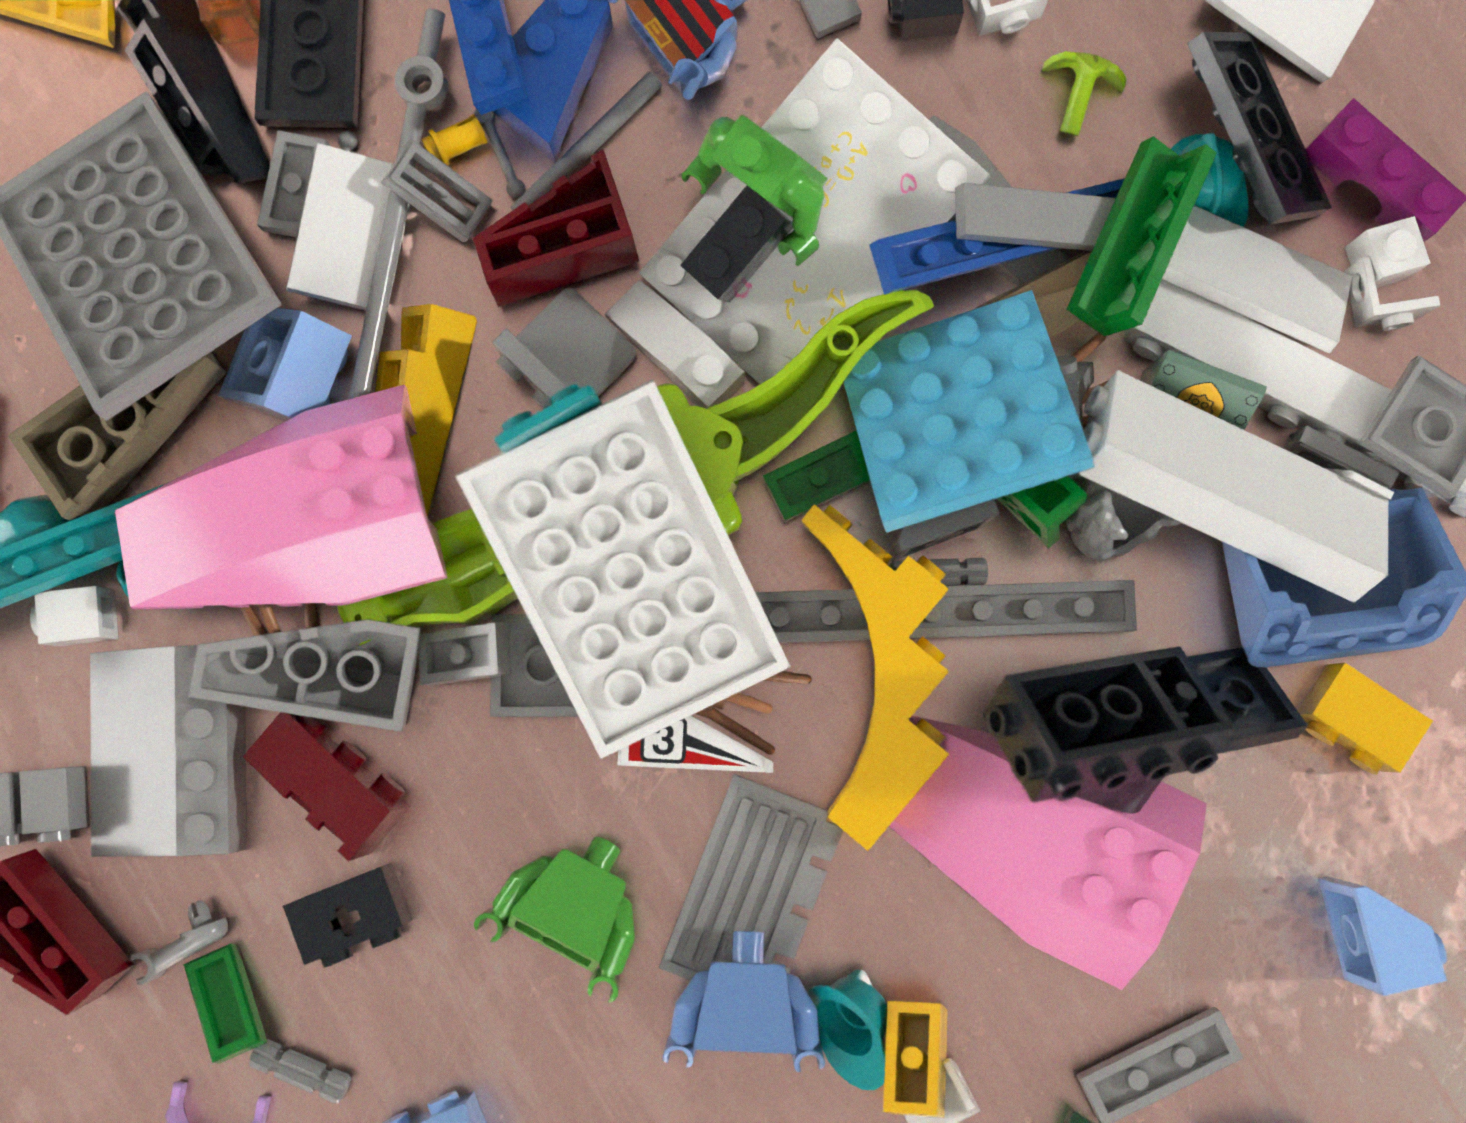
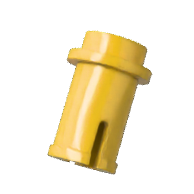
[421,114,488,166]

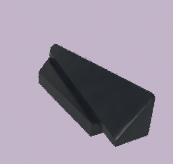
[117,0,270,183]

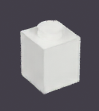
[1345,216,1431,293]
[30,586,119,646]

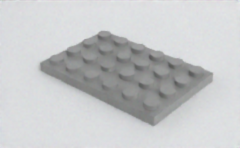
[0,91,282,421]

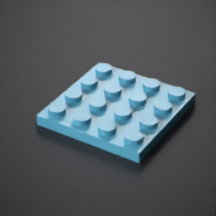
[844,290,1094,533]

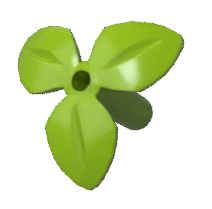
[1042,51,1127,136]

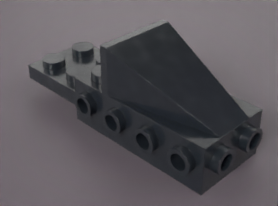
[983,646,1308,814]

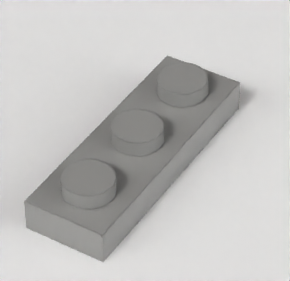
[1076,1007,1243,1123]

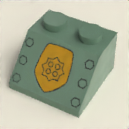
[1140,349,1267,430]

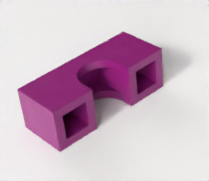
[1305,98,1466,242]

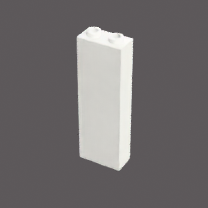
[1079,370,1388,603]

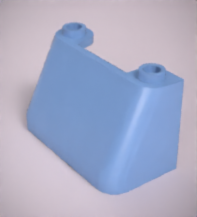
[1222,488,1466,667]

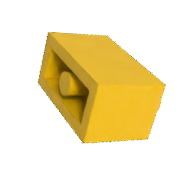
[1297,663,1433,775]
[883,1001,948,1118]

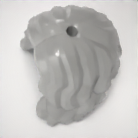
[1066,475,1182,562]

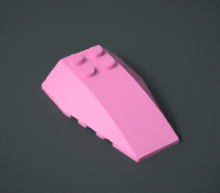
[115,385,448,610]
[889,716,1207,990]

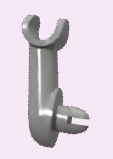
[130,900,228,985]

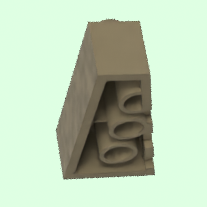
[8,351,226,521]

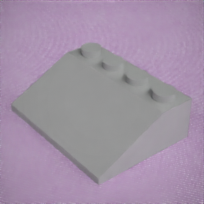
[90,645,247,857]

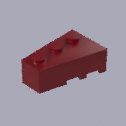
[473,148,639,307]
[243,712,411,861]
[0,849,134,1015]

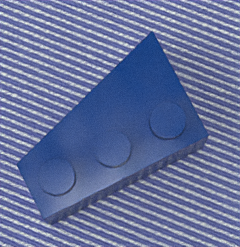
[493,0,613,163]

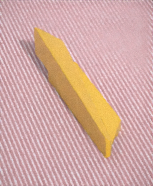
[375,304,477,517]

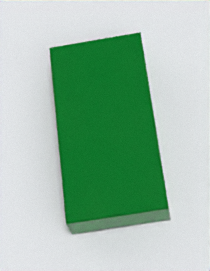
[183,943,268,1064]

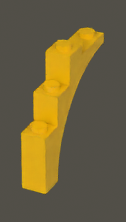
[801,504,949,851]

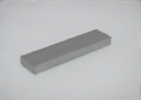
[955,183,1116,251]

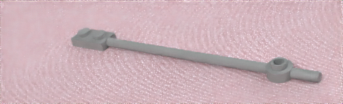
[349,8,448,399]

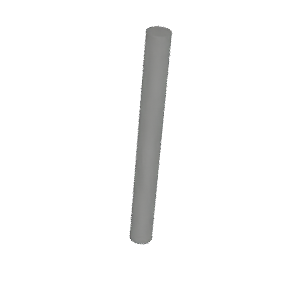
[510,71,662,211]

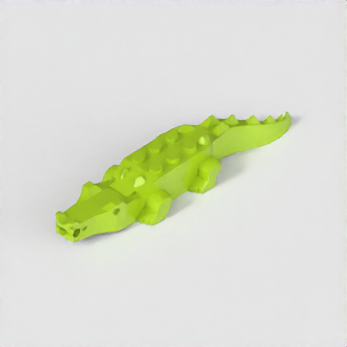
[337,290,934,646]

